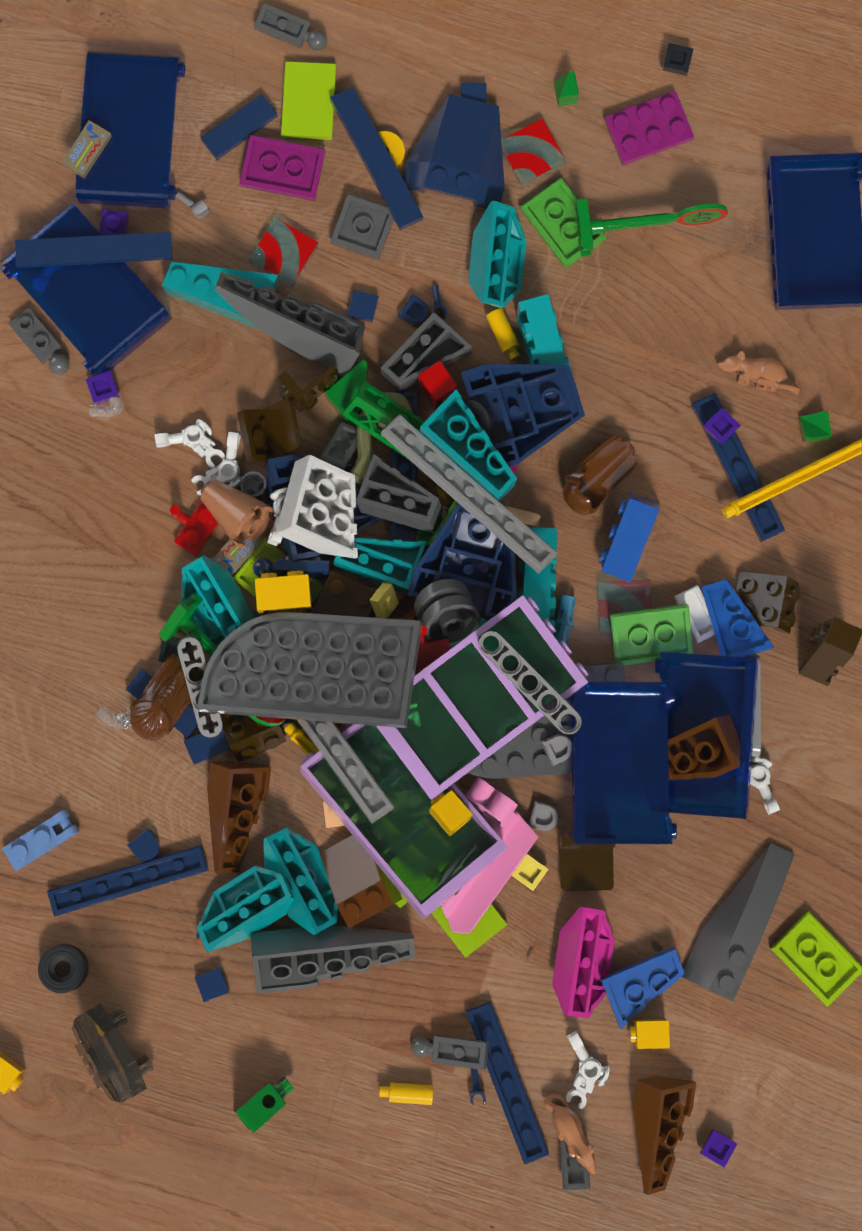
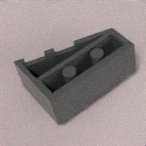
[380,312,472,392]
[356,455,443,533]

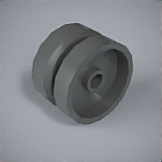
[414,579,481,646]

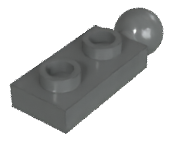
[254,3,328,51]
[9,308,70,375]
[411,1034,489,1070]

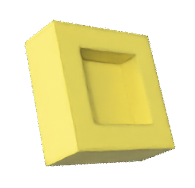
[370,582,399,619]
[511,854,549,891]

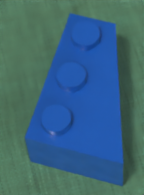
[599,492,660,583]

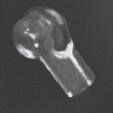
[89,397,124,419]
[95,706,131,730]

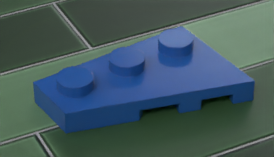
[701,579,775,663]
[600,947,685,1029]

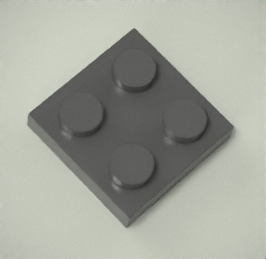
[331,194,394,260]

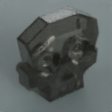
[71,1003,153,1104]

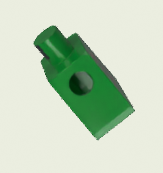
[234,1077,294,1133]

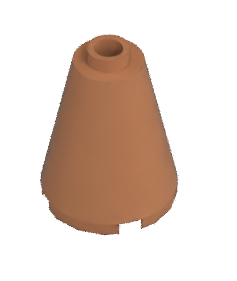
[201,480,273,549]

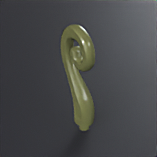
[349,392,414,490]

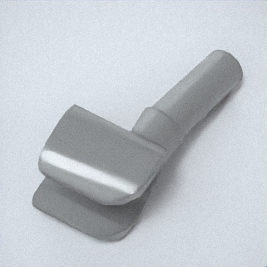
[176,191,209,219]

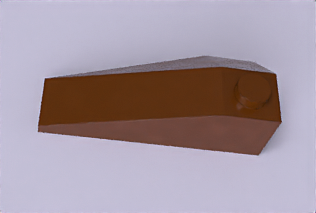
[631,715,740,783]
[207,761,271,874]
[634,1076,696,1195]

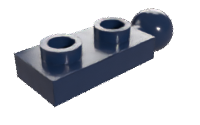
[253,556,330,579]

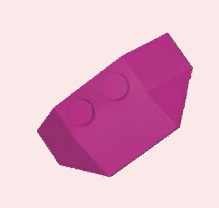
[552,907,615,1018]

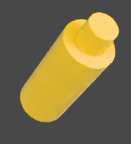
[486,308,520,360]
[379,1082,433,1105]

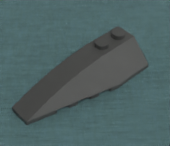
[215,272,365,375]
[682,843,795,1001]
[251,926,415,994]

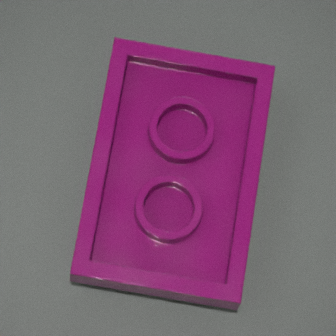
[604,91,694,166]
[240,135,326,201]

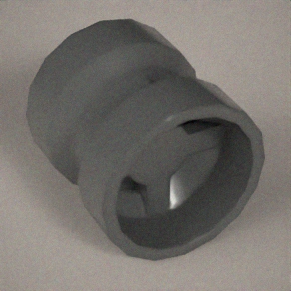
[240,471,267,500]

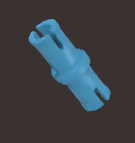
[554,595,576,646]

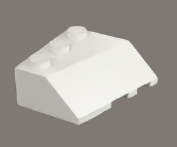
[275,455,358,558]

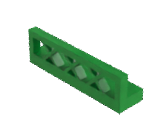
[342,381,425,460]

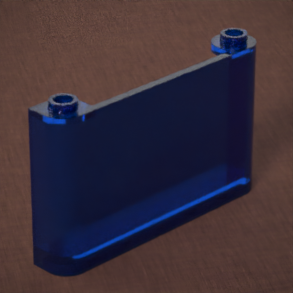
[76,51,186,209]
[766,153,862,310]
[0,202,172,375]
[646,652,758,819]
[571,682,677,845]

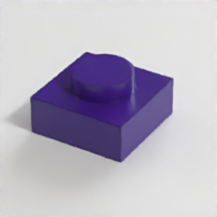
[99,209,129,236]
[86,371,120,405]
[703,408,741,445]
[699,1129,737,1168]

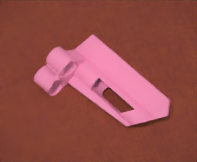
[437,777,538,934]

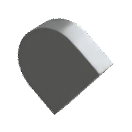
[540,735,573,766]
[529,801,558,831]

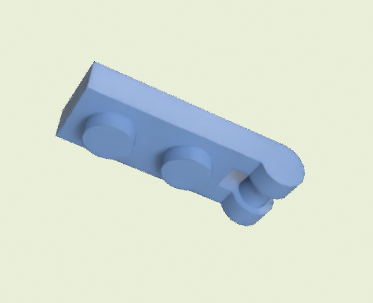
[2,809,80,871]

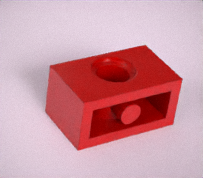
[418,361,458,411]

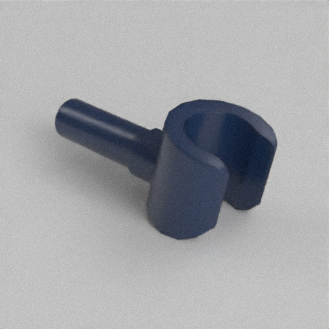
[432,285,447,319]
[469,1068,486,1106]

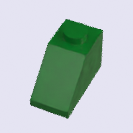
[325,360,368,421]

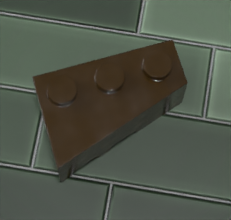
[799,617,862,686]

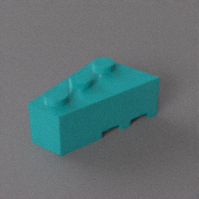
[334,538,427,595]

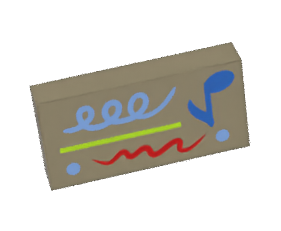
[61,120,112,179]
[212,536,264,577]

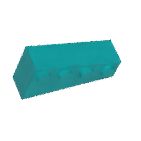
[162,262,280,330]
[516,294,578,391]
[420,390,517,502]
[516,527,557,635]

